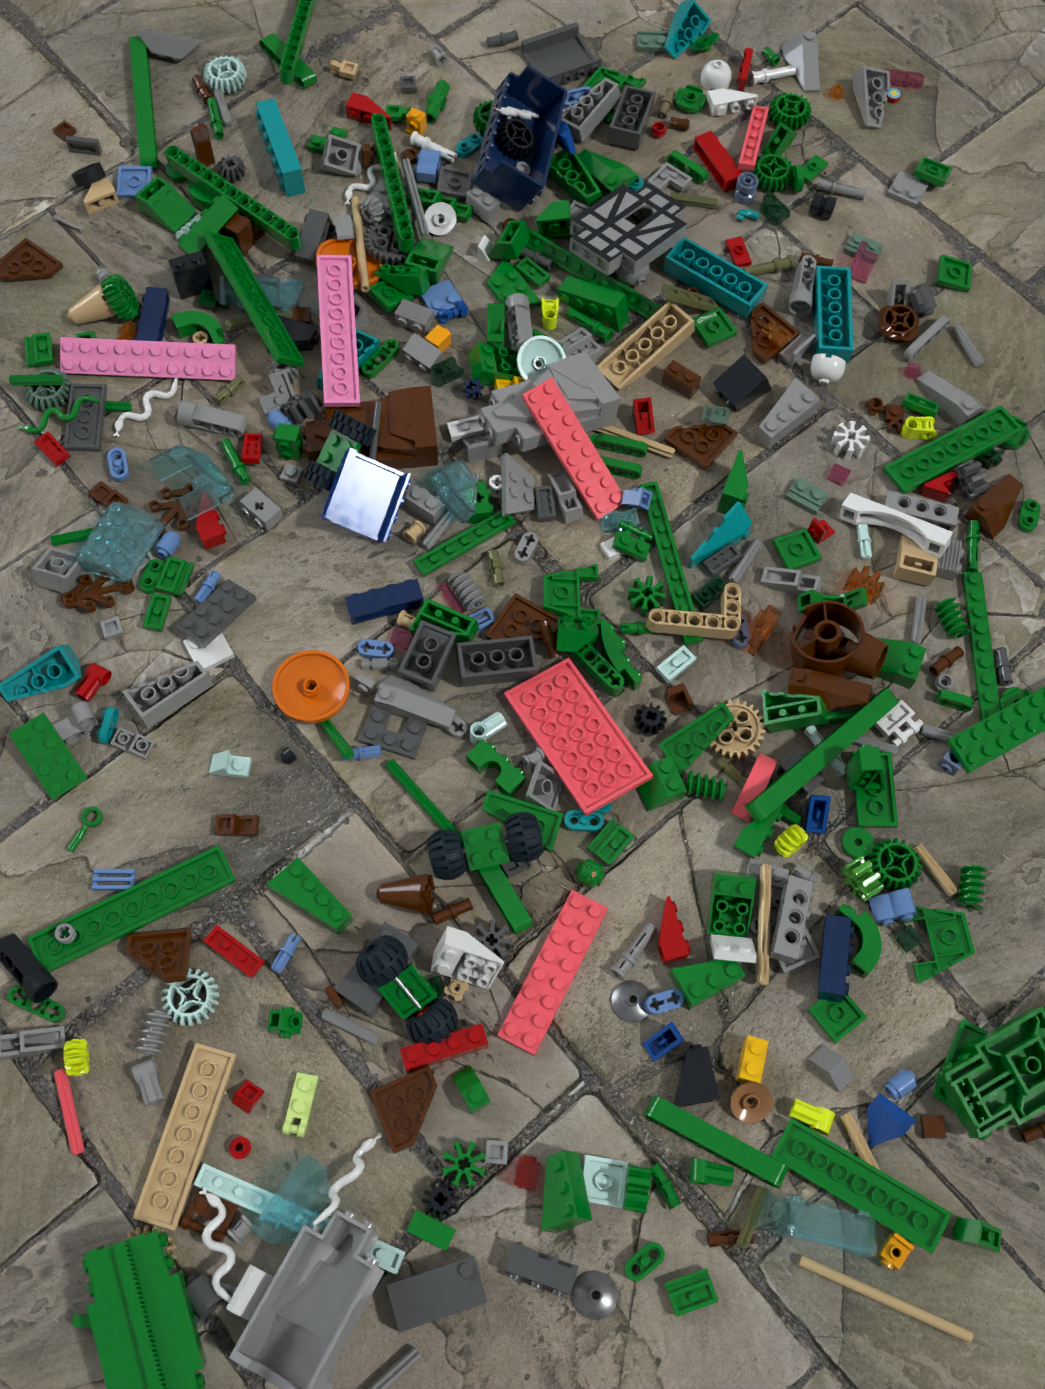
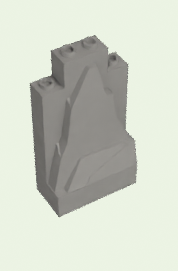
[478,352,621,452]
[229,1209,384,1389]

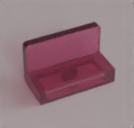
[850,241,878,284]

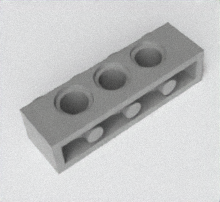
[882,491,959,531]
[769,875,815,964]

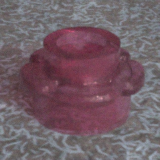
[904,363,921,378]

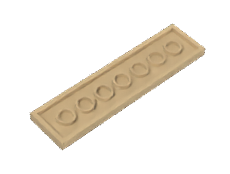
[133,1043,237,1231]

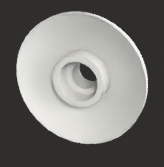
[425,202,457,236]

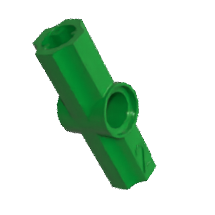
[424,79,450,125]

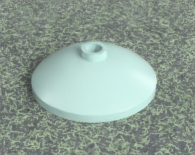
[517,336,566,381]

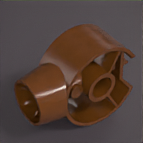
[790,601,889,680]

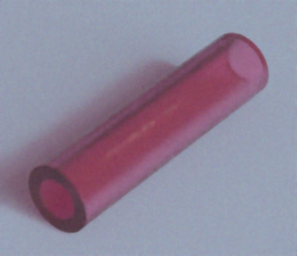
[438,582,465,614]

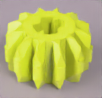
[774,824,808,858]
[63,1039,90,1077]

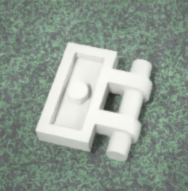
[874,700,924,746]

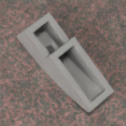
[547,469,583,523]
[761,566,822,596]
[0,1026,65,1060]

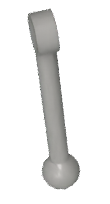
[53,215,83,233]

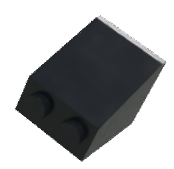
[168,251,214,300]
[713,354,772,412]

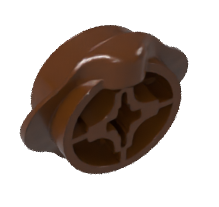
[878,304,919,343]

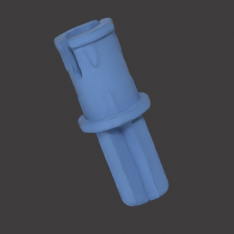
[194,570,222,604]
[342,745,382,762]
[271,932,302,974]

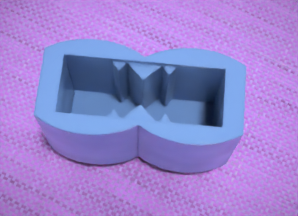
[414,149,441,183]
[869,888,917,927]

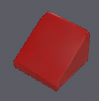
[232,1080,264,1114]

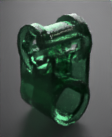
[759,193,790,226]
[431,357,464,387]

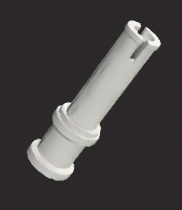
[748,65,796,86]
[409,131,457,163]

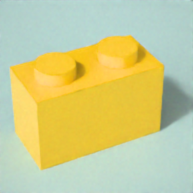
[735,1035,769,1083]

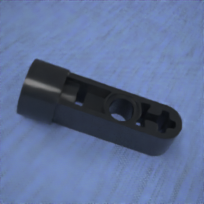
[0,933,58,1003]

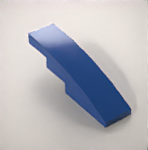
[556,121,576,154]

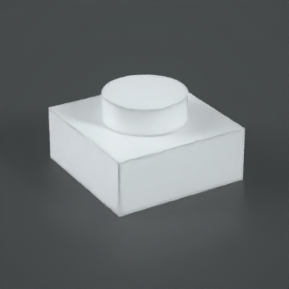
[600,537,624,561]

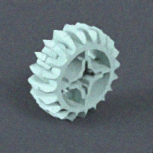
[204,55,247,95]
[161,968,220,1026]

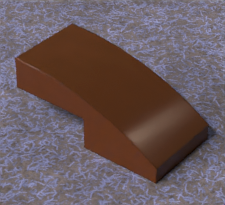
[89,481,129,514]
[214,814,260,837]

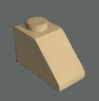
[84,177,119,215]

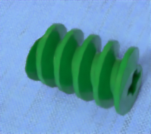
[934,598,971,639]
[685,770,728,803]
[957,865,987,911]

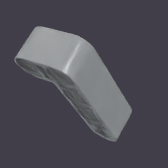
[53,701,100,746]

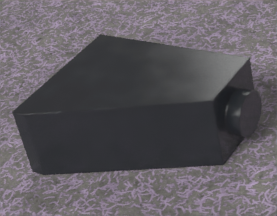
[266,315,320,353]
[674,1044,719,1108]

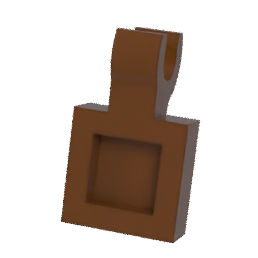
[363,144,376,167]

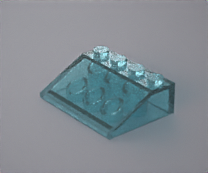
[74,501,166,583]

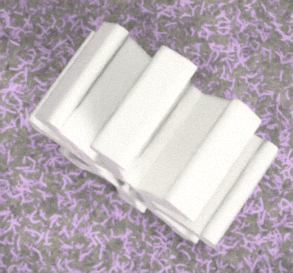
[830,421,870,460]

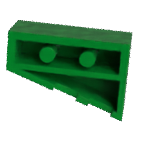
[762,690,828,733]

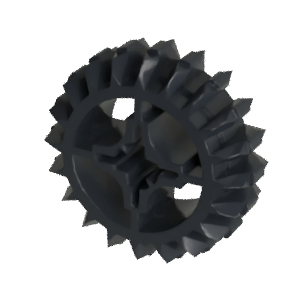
[495,116,536,160]

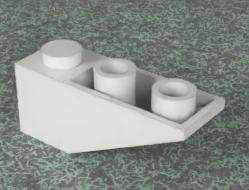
[705,88,758,117]

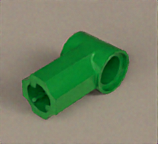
[689,1159,734,1187]

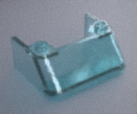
[220,276,304,311]
[150,445,234,521]
[774,1195,877,1258]

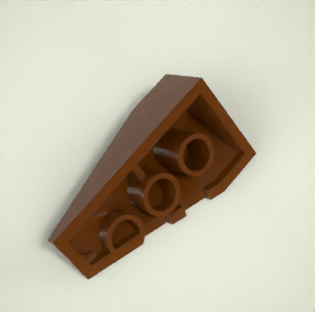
[964,474,1023,540]
[788,668,872,711]

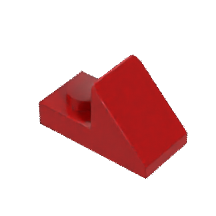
[632,397,655,435]
[919,471,958,503]

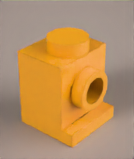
[405,108,427,135]
[876,1232,914,1271]

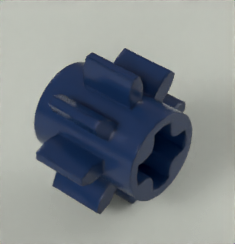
[462,377,484,400]

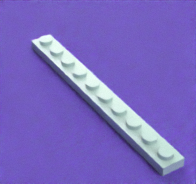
[193,1163,406,1275]

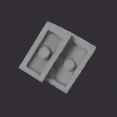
[558,327,604,360]

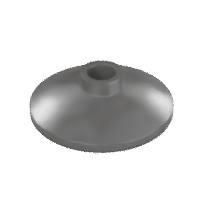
[611,980,653,1023]
[573,1271,618,1320]

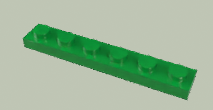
[413,510,515,578]

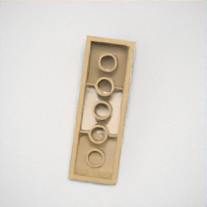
[597,301,695,391]

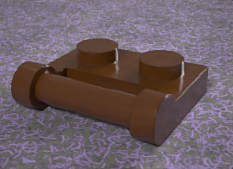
[180,1188,239,1243]

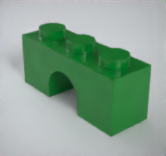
[466,739,525,797]

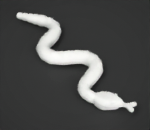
[494,106,539,120]
[345,152,397,205]
[113,378,178,437]
[313,1133,381,1226]
[199,1187,236,1303]

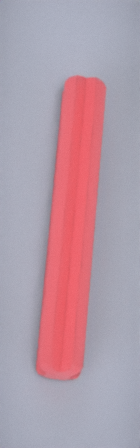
[54,1069,85,1155]

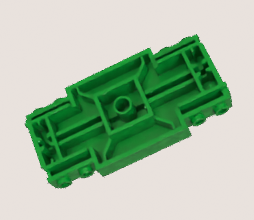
[935,1006,1045,1140]
[82,1227,207,1389]

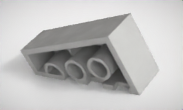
[561,78,621,143]
[755,378,820,450]
[122,661,214,729]

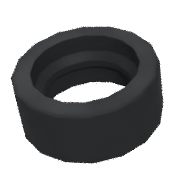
[71,162,106,187]

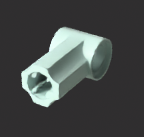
[470,711,507,745]

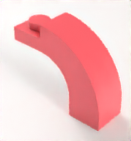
[731,753,778,822]

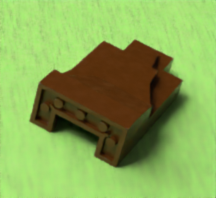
[303,386,438,469]

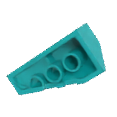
[664,0,711,59]
[688,501,752,569]
[0,644,82,702]

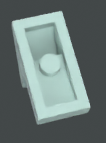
[209,750,252,778]

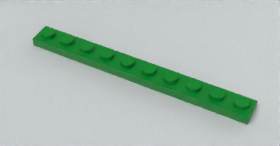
[526,227,663,319]
[639,481,703,646]
[961,572,1000,721]

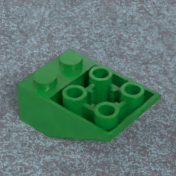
[134,175,198,234]
[405,238,454,285]
[468,342,521,386]
[707,869,756,938]

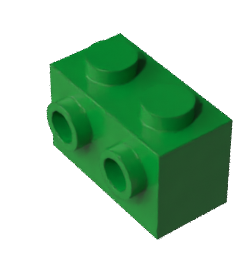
[273,423,304,461]

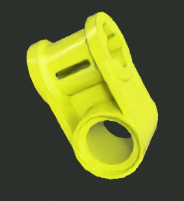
[541,298,559,330]
[900,416,937,440]

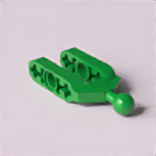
[589,434,648,480]

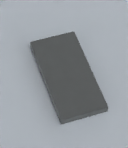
[63,383,108,452]

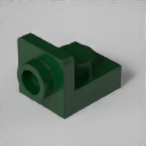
[975,448,1005,470]

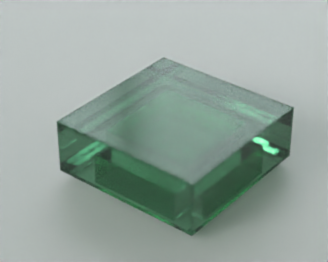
[893,924,924,953]

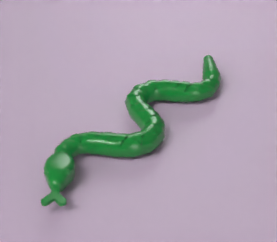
[17,396,101,434]

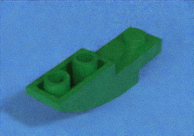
[600,618,642,690]

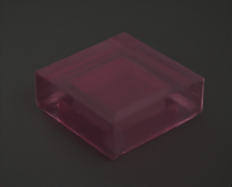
[827,463,851,487]
[389,626,412,650]

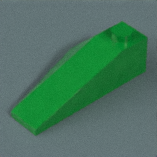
[578,149,639,194]

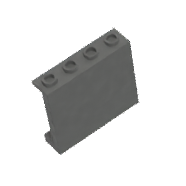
[521,22,601,85]

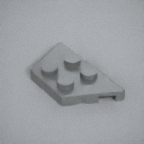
[501,453,535,517]

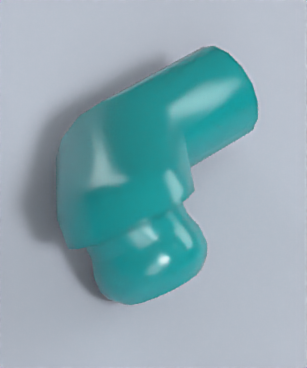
[736,209,760,221]

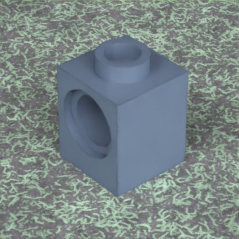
[937,748,962,776]

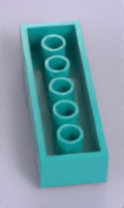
[255,98,305,197]
[663,237,768,319]
[813,265,854,363]

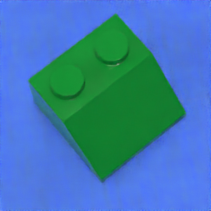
[536,200,573,239]
[637,756,687,811]

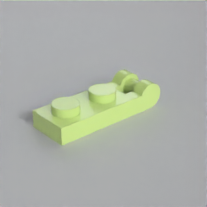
[282,1072,319,1138]

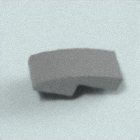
[110,727,155,760]

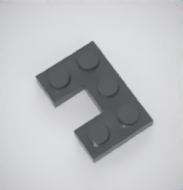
[359,706,427,760]

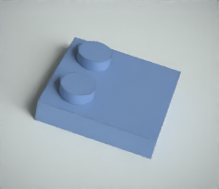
[116,166,153,199]
[419,279,462,320]

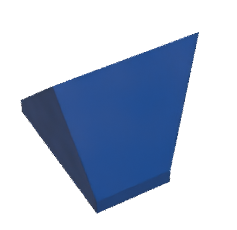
[867,1093,916,1147]

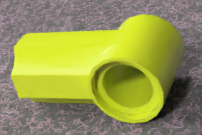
[788,1099,835,1135]

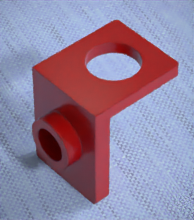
[807,518,835,544]

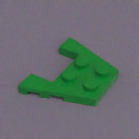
[582,66,646,125]
[543,564,601,628]
[902,906,975,984]

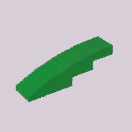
[405,188,474,222]

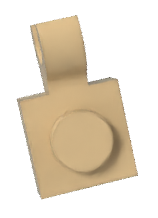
[330,60,359,80]

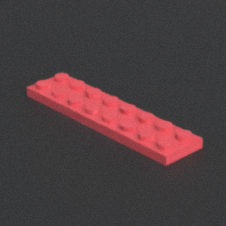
[521,377,623,521]
[497,890,608,1056]

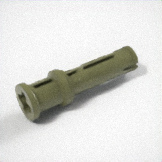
[742,255,794,276]

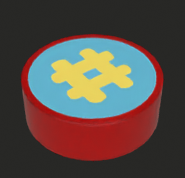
[886,87,902,103]

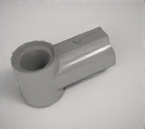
[132,1058,165,1106]

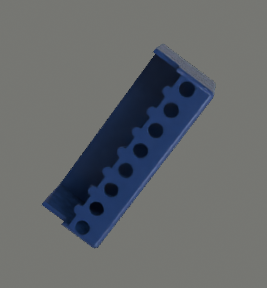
[472,65,568,211]

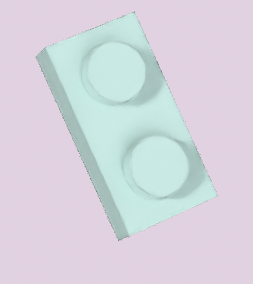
[656,645,697,683]

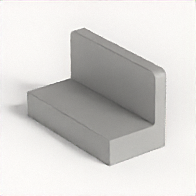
[778,334,817,367]

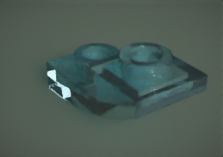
[600,508,641,533]

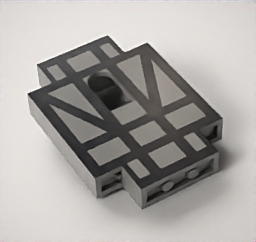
[569,183,687,276]

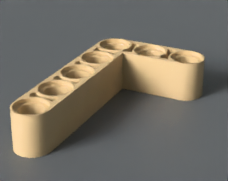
[646,583,741,639]

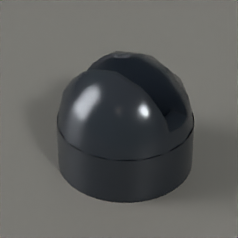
[280,747,297,764]

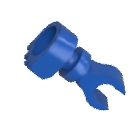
[438,300,468,323]

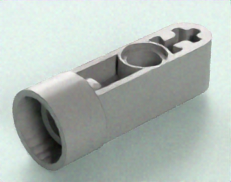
[788,255,817,317]
[505,293,533,352]
[177,400,248,438]

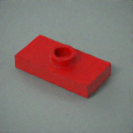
[725,236,752,268]
[34,431,71,467]
[241,433,263,465]

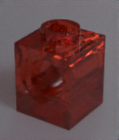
[513,1155,541,1192]

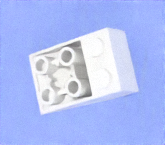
[431,926,504,989]

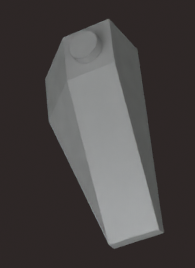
[782,32,820,93]
[852,66,890,129]
[915,371,988,426]

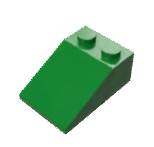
[717,450,750,514]
[877,638,927,689]

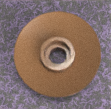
[730,1082,773,1123]

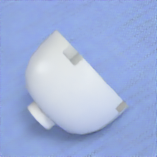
[700,60,731,91]
[810,354,846,386]

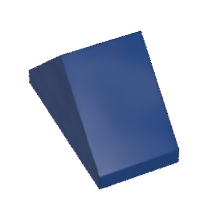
[805,795,831,833]
[642,1022,684,1062]

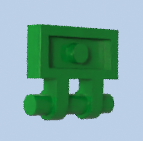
[612,520,653,563]

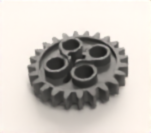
[364,221,418,266]

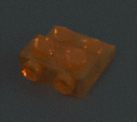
[748,605,781,656]

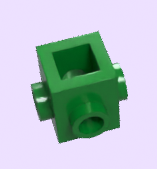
[267,1006,303,1039]

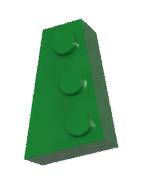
[409,598,479,643]
[844,745,886,790]
[668,960,746,1010]
[541,1150,592,1233]

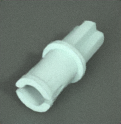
[856,524,872,560]

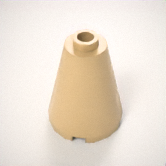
[67,284,117,325]

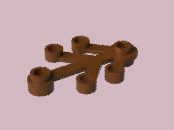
[149,482,202,539]
[60,569,135,613]

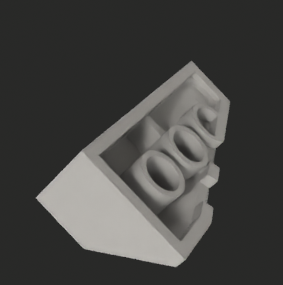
[374,676,456,729]

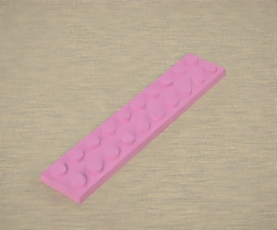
[317,255,360,407]
[60,337,237,381]

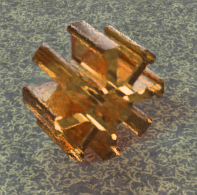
[843,565,884,605]

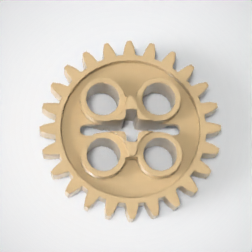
[709,699,766,760]

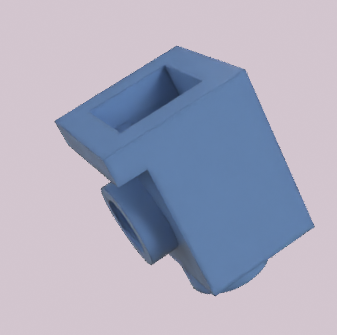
[621,487,653,510]

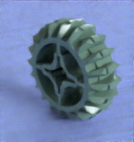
[23,367,71,412]

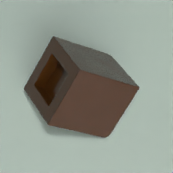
[664,683,693,716]

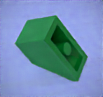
[762,122,798,155]
[452,1066,491,1115]
[953,1217,1002,1253]

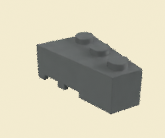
[294,208,335,266]
[505,1243,579,1297]

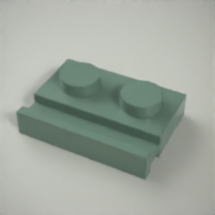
[637,31,668,53]
[843,232,884,265]
[702,404,730,426]
[784,477,829,516]

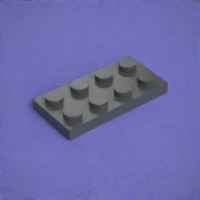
[176,579,256,649]

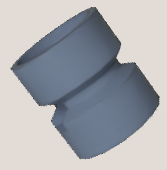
[734,172,758,205]

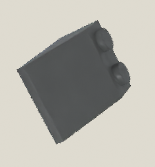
[398,620,457,691]

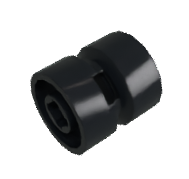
[808,192,837,219]

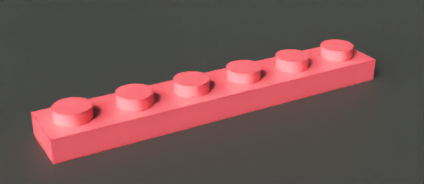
[738,106,769,171]

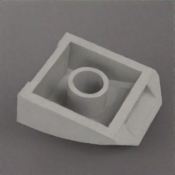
[321,134,363,176]
[32,547,85,594]

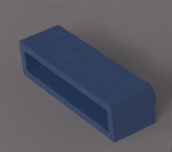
[134,287,170,341]
[345,579,424,625]
[817,914,854,1003]

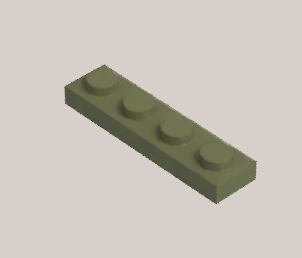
[661,284,719,312]

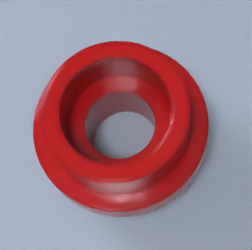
[651,122,667,137]
[229,1136,251,1159]

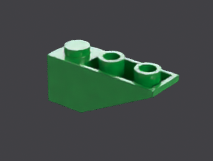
[375,264,430,295]
[732,805,784,859]

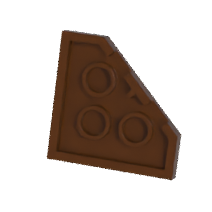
[0,238,63,281]
[750,302,800,365]
[663,424,738,471]
[485,593,558,641]
[126,928,192,983]
[370,1065,438,1154]

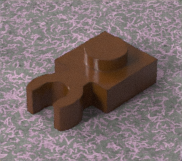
[884,404,904,434]

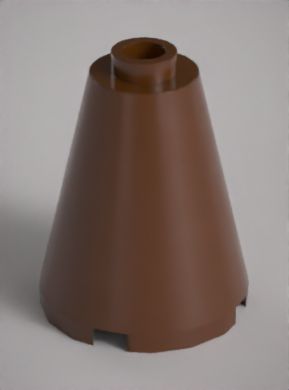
[376,874,435,915]

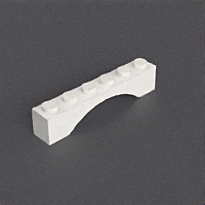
[839,493,953,558]

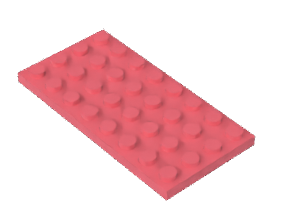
[504,658,653,816]

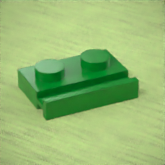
[24,332,54,368]
[155,556,195,597]
[587,818,635,868]
[664,1268,719,1317]

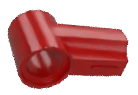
[74,662,112,702]

